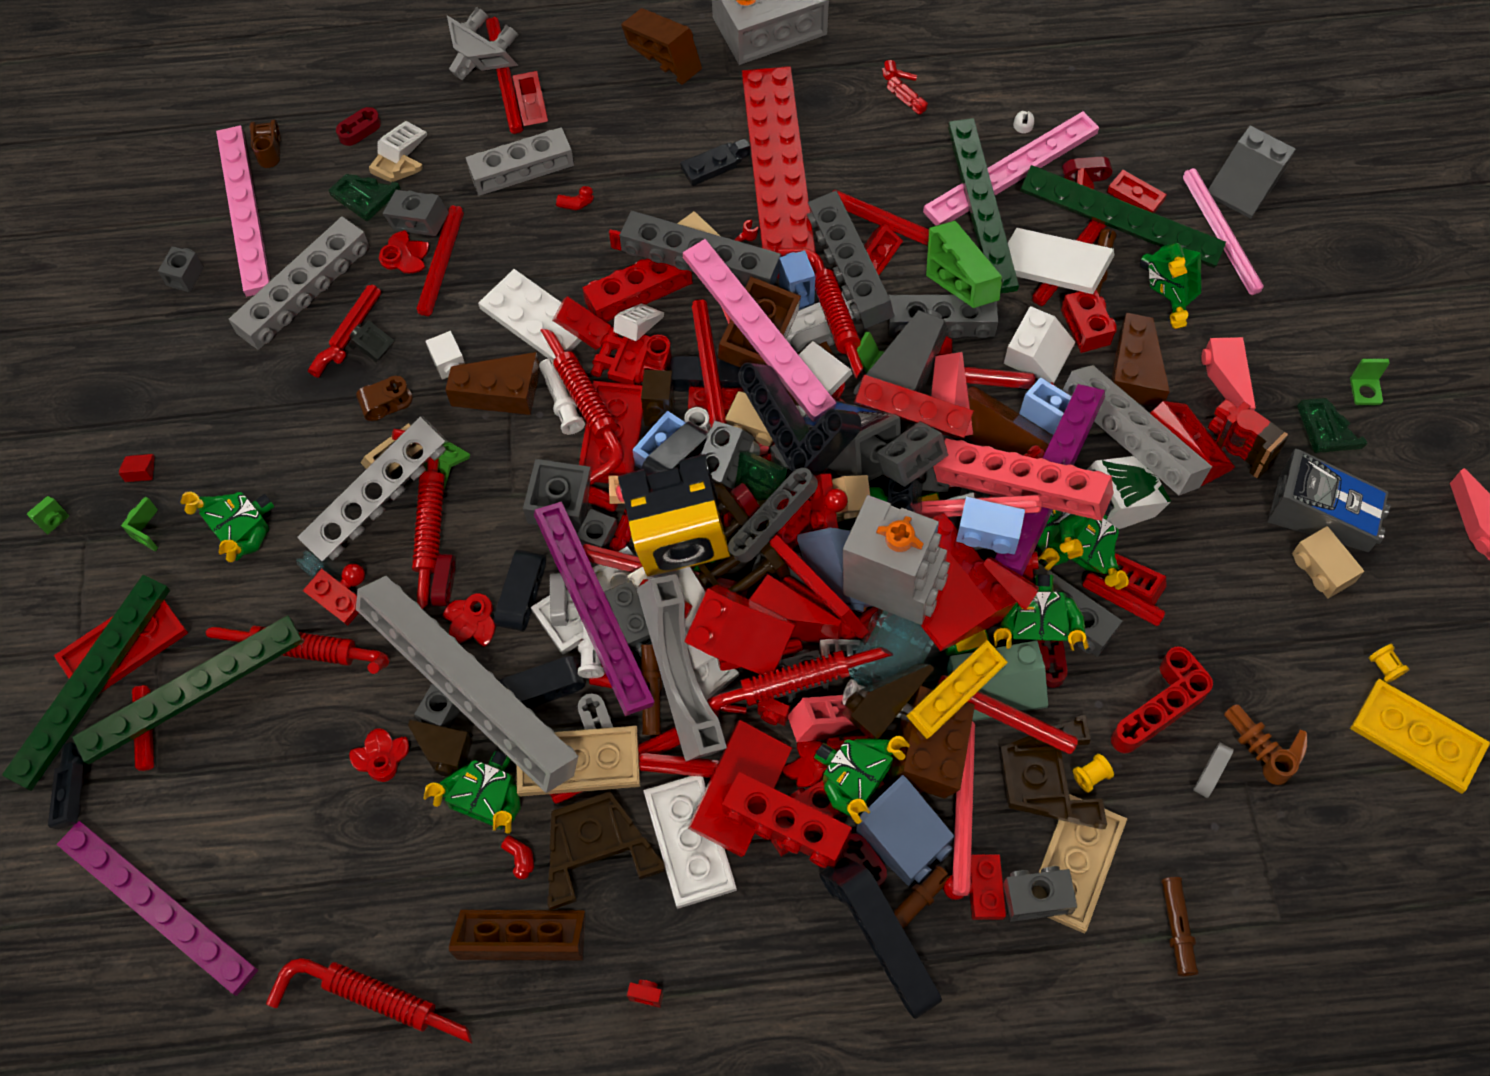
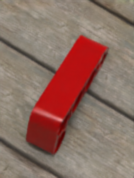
[1111,647,1213,753]

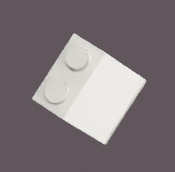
[1004,306,1075,384]

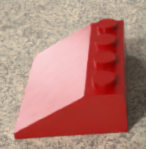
[920,513,1016,651]

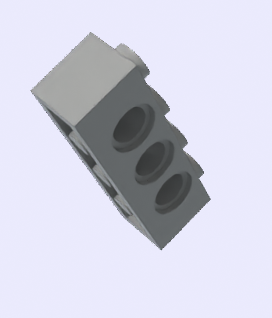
[465,127,574,196]

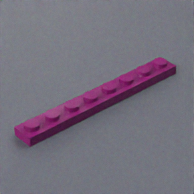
[995,384,1105,576]
[534,502,654,716]
[56,821,258,996]

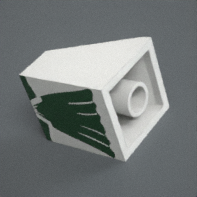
[1078,456,1171,530]

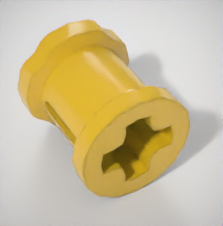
[1369,644,1410,683]
[1073,754,1114,793]

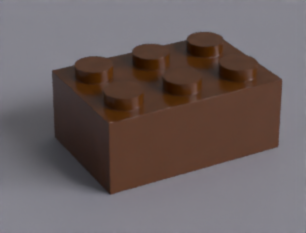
[718,276,801,368]
[889,686,975,799]

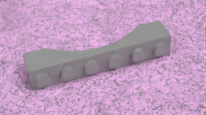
[637,574,727,762]

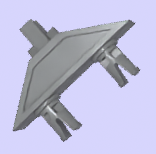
[447,7,519,80]

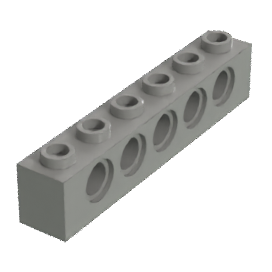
[229,217,370,350]
[1062,365,1212,495]
[297,416,448,561]

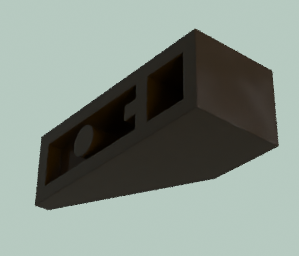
[842,663,934,739]

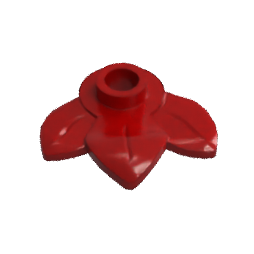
[379,230,429,274]
[443,593,496,647]
[349,728,409,782]
[782,740,832,787]

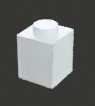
[426,331,465,380]

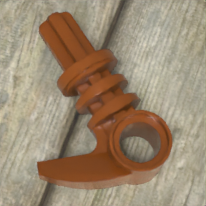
[1224,704,1307,785]

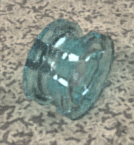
[296,550,325,578]

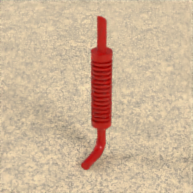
[775,247,864,379]
[540,329,623,485]
[392,429,445,609]
[206,626,390,674]
[708,647,893,717]
[266,958,473,1044]

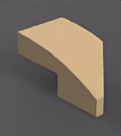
[369,154,423,182]

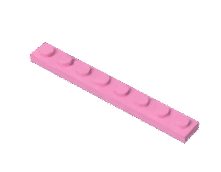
[923,111,1099,226]
[216,125,270,297]
[683,239,836,422]

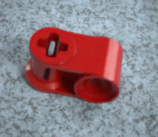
[635,334,672,384]

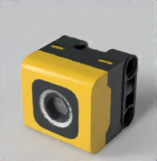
[618,454,730,577]

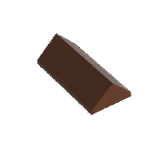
[962,386,1053,456]
[449,910,585,961]

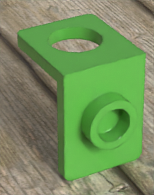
[857,332,884,374]
[1350,359,1390,405]
[424,443,470,489]
[27,496,69,535]
[121,497,158,551]

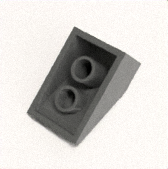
[1208,125,1296,219]

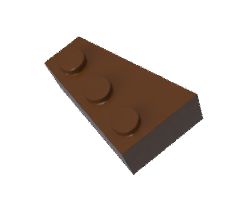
[621,8,702,85]
[1111,313,1170,407]
[445,352,540,415]

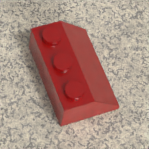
[1150,401,1235,487]

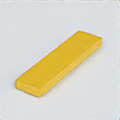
[906,640,1008,739]

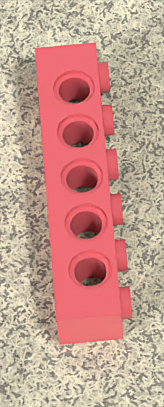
[933,438,1114,521]

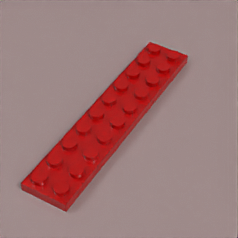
[742,66,815,278]

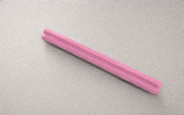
[1183,168,1264,295]

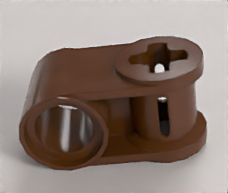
[250,119,281,168]
[356,376,413,421]

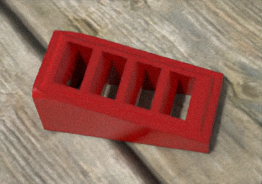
[1100,553,1166,605]
[983,556,1039,611]

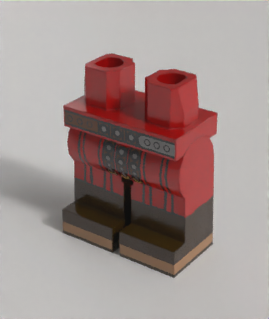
[1208,399,1289,479]

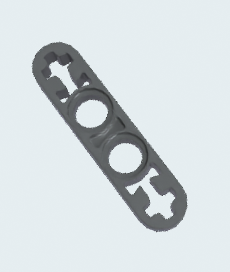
[728,468,818,562]

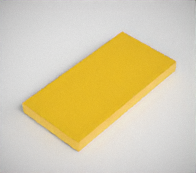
[1350,679,1490,794]

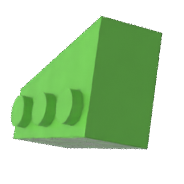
[926,221,1002,308]

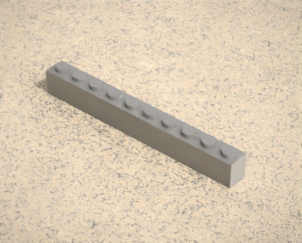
[356,576,579,793]

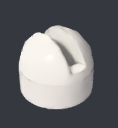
[1013,111,1034,133]

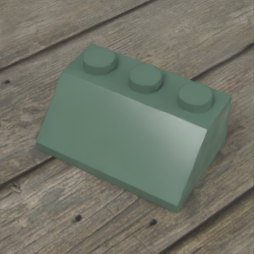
[947,640,1048,721]

